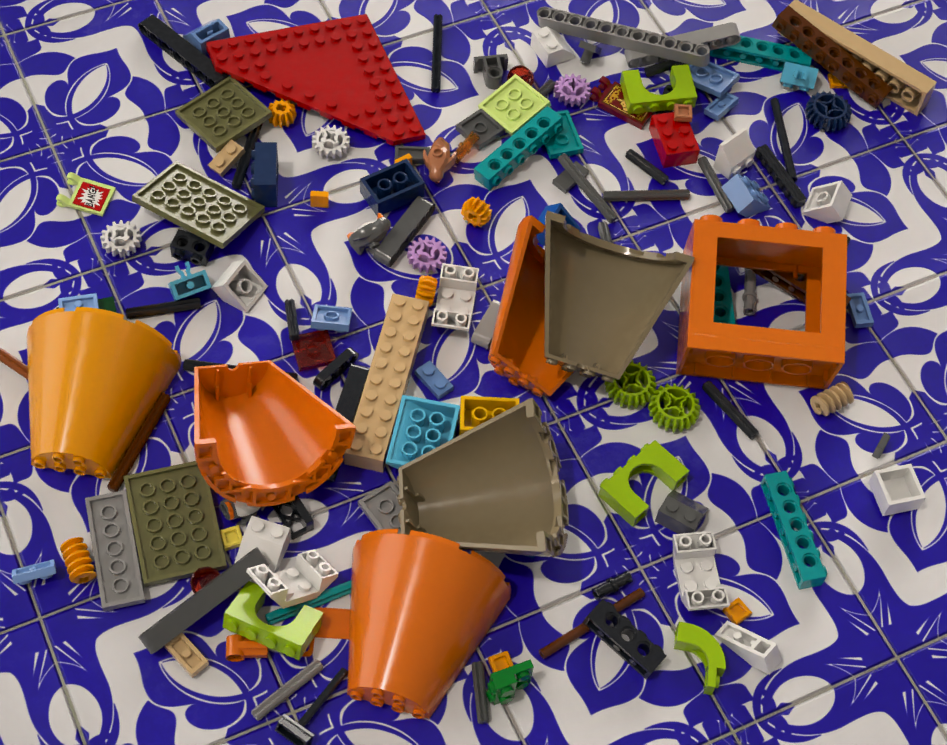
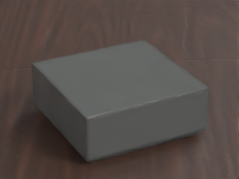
[872,432,891,459]

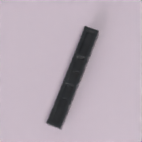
[755,144,807,209]

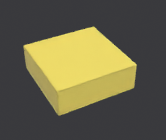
[219,525,243,551]

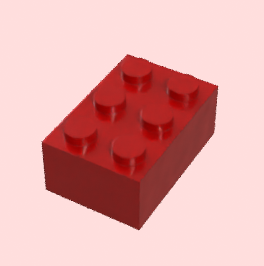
[649,112,700,168]

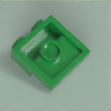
[486,659,534,705]

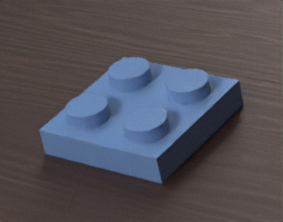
[311,304,352,333]

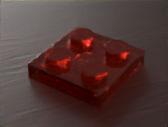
[290,330,336,372]

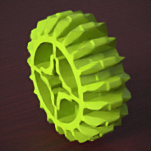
[604,360,657,409]
[648,383,701,433]

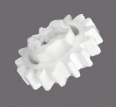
[312,125,350,159]
[100,220,142,257]

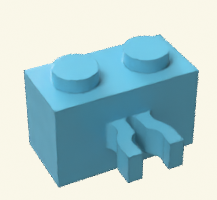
[780,62,819,92]
[168,261,212,301]

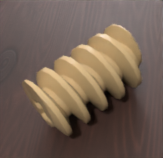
[810,381,854,416]

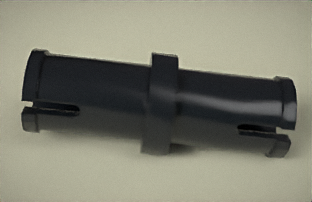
[592,571,633,600]

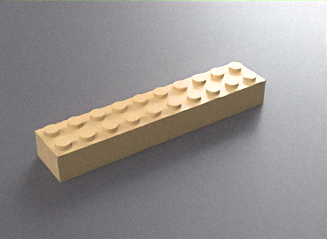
[777,0,937,116]
[344,293,429,473]

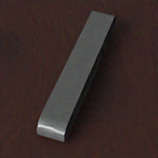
[138,547,270,654]

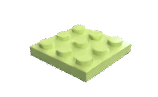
[478,74,551,136]

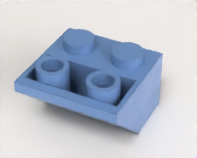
[183,19,230,56]
[721,174,771,217]

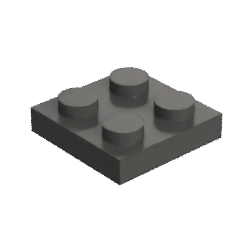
[455,108,505,150]

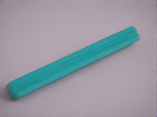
[265,580,352,625]

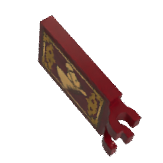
[589,76,655,130]

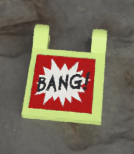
[56,172,116,217]

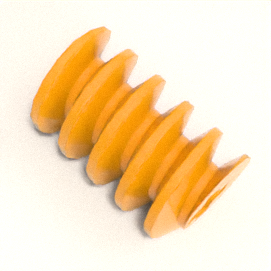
[60,537,97,584]

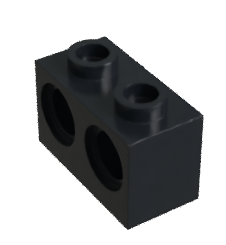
[170,229,214,266]

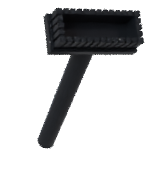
[275,668,348,745]

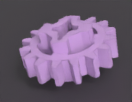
[554,74,591,107]
[407,236,447,274]

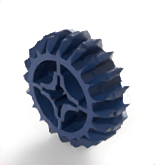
[805,91,852,133]

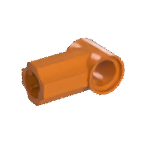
[225,634,268,662]

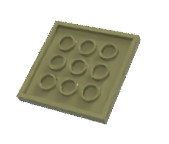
[175,76,273,153]

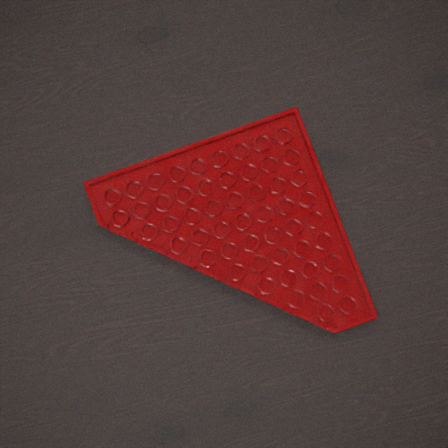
[206,14,426,146]

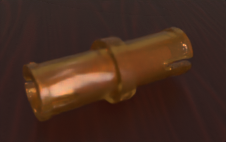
[450,131,480,165]

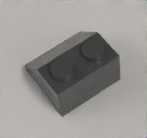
[655,490,709,534]

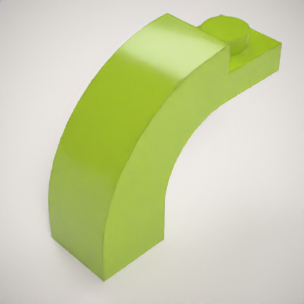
[674,622,726,695]

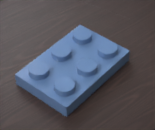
[689,62,740,98]

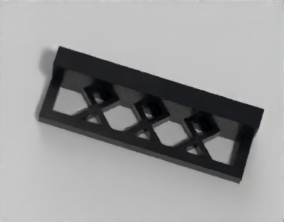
[272,495,314,540]

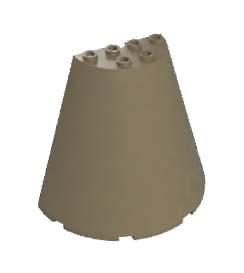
[544,210,695,383]
[397,398,569,557]

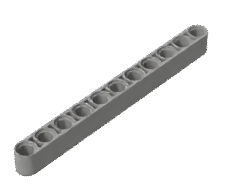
[537,7,710,67]

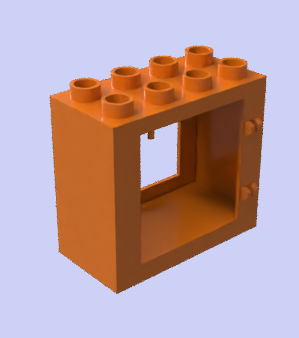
[676,215,847,389]

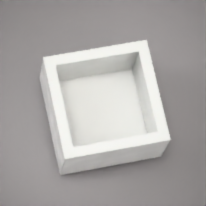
[868,464,926,516]

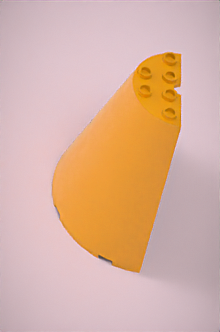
[27,307,181,479]

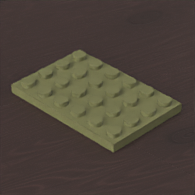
[132,161,265,249]
[124,461,228,587]

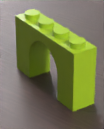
[620,64,697,114]
[598,440,690,527]
[222,581,324,660]

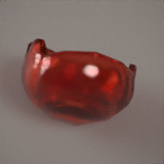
[507,65,535,86]
[190,566,220,594]

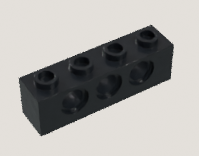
[582,599,667,679]

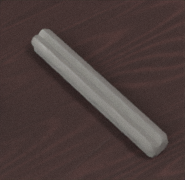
[251,659,323,721]

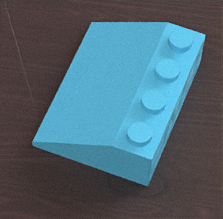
[386,395,460,469]

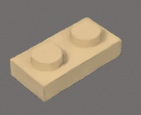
[208,140,246,177]
[165,633,209,678]

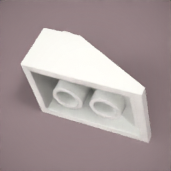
[235,516,291,584]

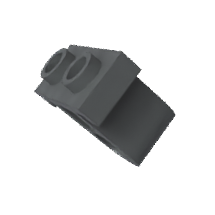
[473,54,508,90]

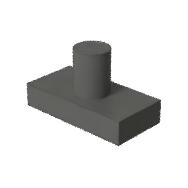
[578,40,602,64]

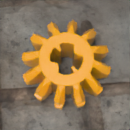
[268,99,297,128]
[461,197,492,227]
[415,275,438,307]

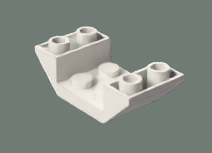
[431,263,479,331]
[672,531,730,611]
[246,549,339,609]

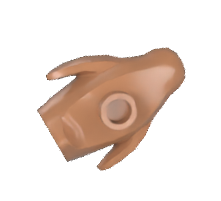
[423,137,457,184]

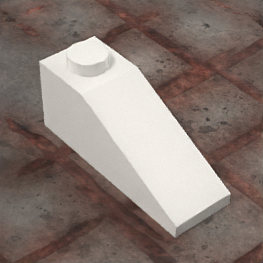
[715,620,782,675]

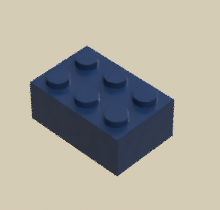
[250,142,279,207]
[360,159,425,217]

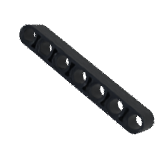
[138,15,229,88]
[326,364,370,483]

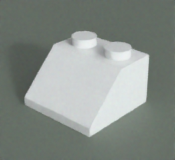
[530,26,576,68]
[713,128,756,179]
[802,180,852,224]
[211,259,268,313]

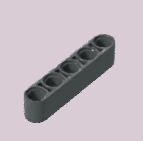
[373,196,436,267]

